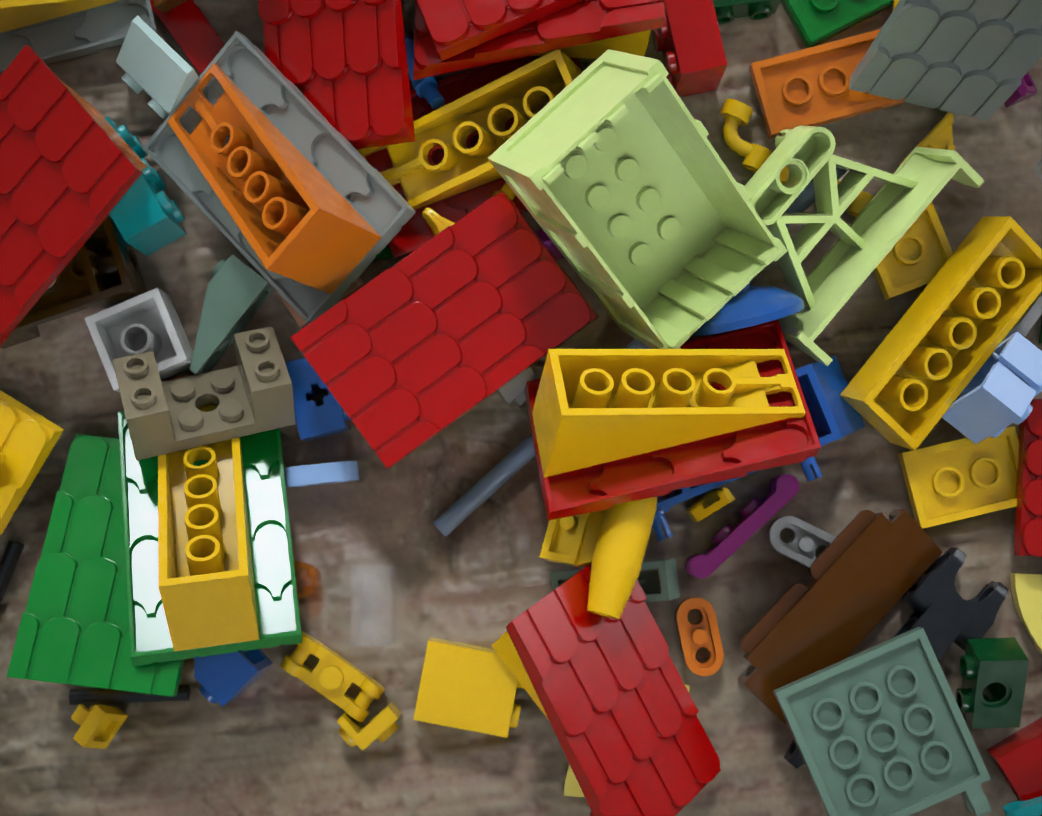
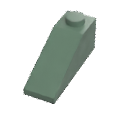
[189,254,275,375]

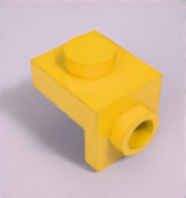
[337,701,402,751]

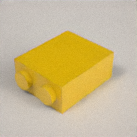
[413,637,524,738]

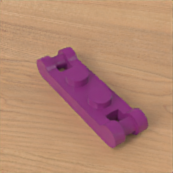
[685,474,800,579]

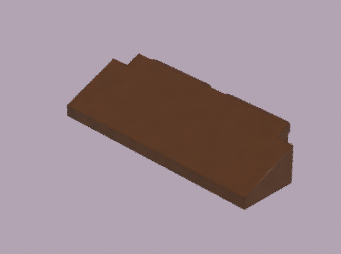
[738,509,943,724]

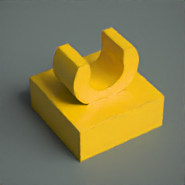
[71,704,128,749]

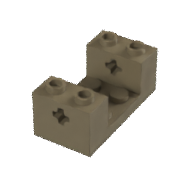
[112,326,296,461]

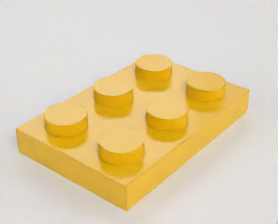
[898,426,1019,529]

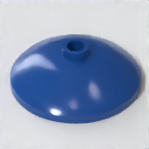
[691,284,805,336]

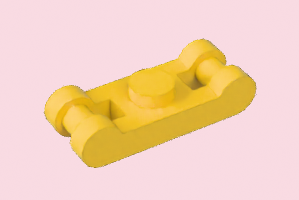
[279,632,385,723]

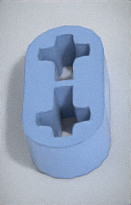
[284,461,359,488]

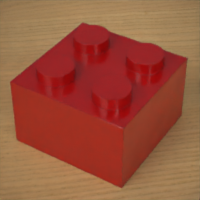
[652,0,728,98]

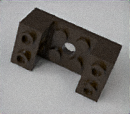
[0,215,147,349]

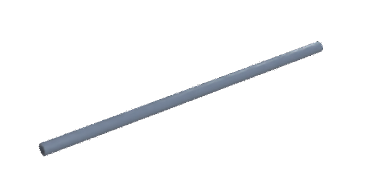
[433,167,847,536]

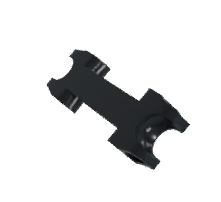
[784,547,1009,769]

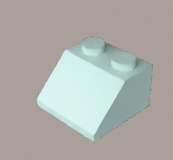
[116,15,199,120]

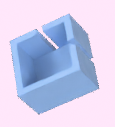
[942,332,1042,444]

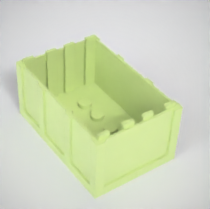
[488,49,787,349]

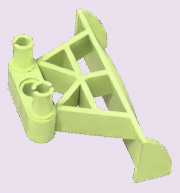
[745,125,984,366]

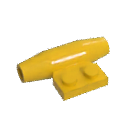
[539,496,658,620]

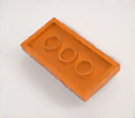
[749,29,907,139]

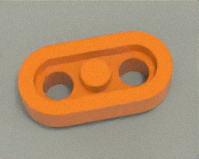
[675,597,724,676]

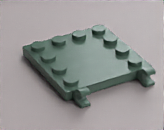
[773,627,992,816]

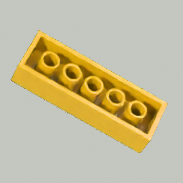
[840,216,1042,450]

